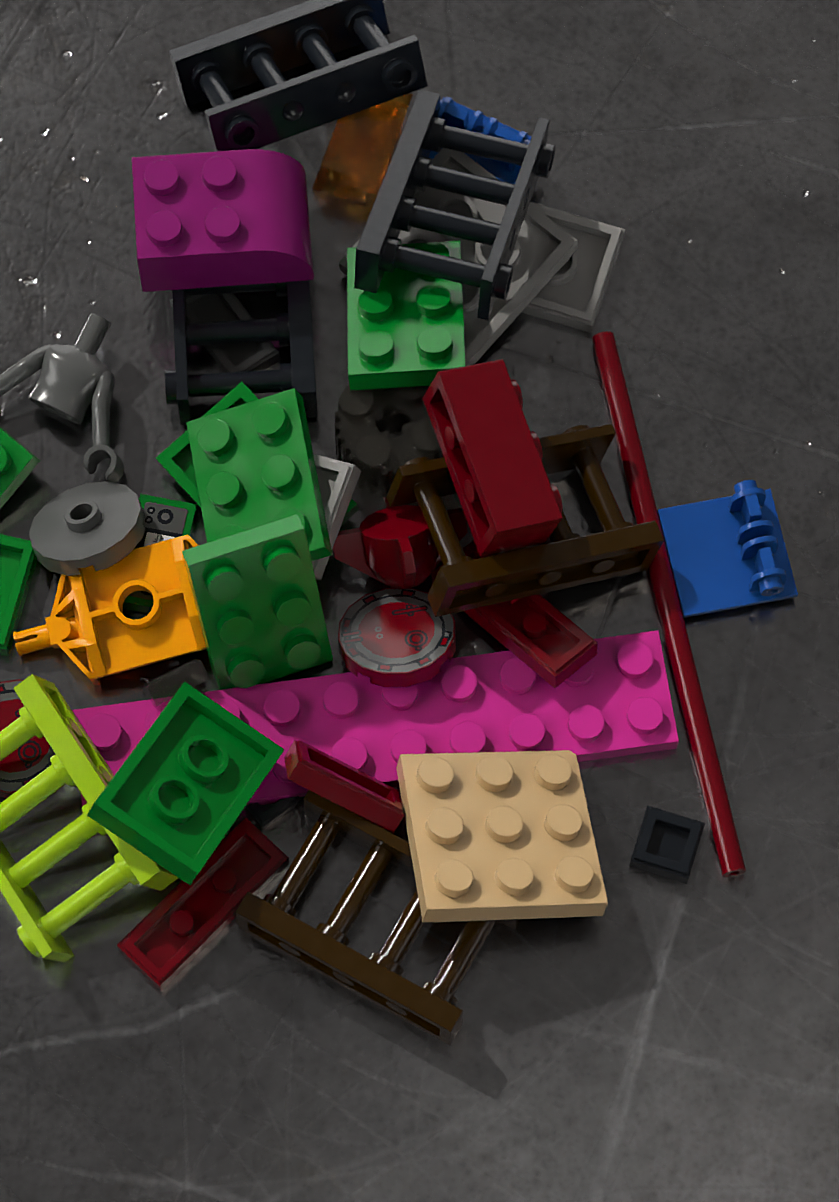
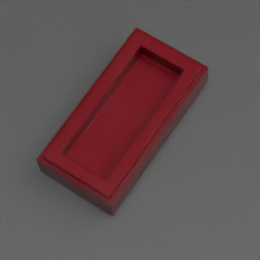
[284,740,404,833]

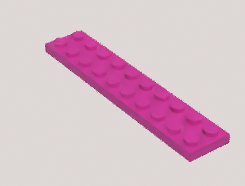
[72,630,679,808]

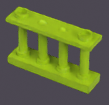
[0,674,178,963]

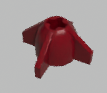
[333,497,467,589]

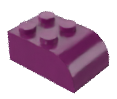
[132,149,314,292]

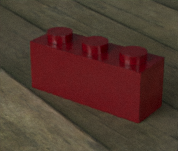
[422,359,563,557]

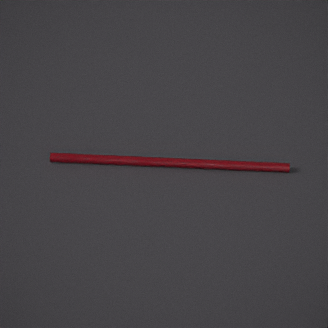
[592,331,746,877]

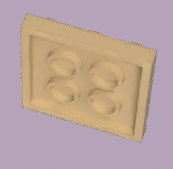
[396,750,608,923]

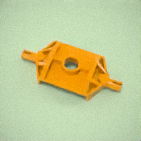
[13,534,207,686]

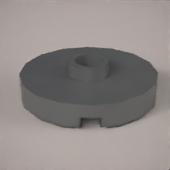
[29,481,146,576]

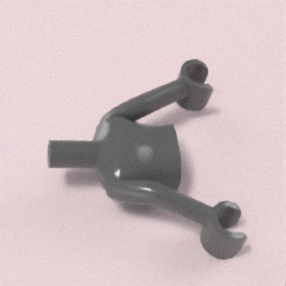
[0,313,124,483]

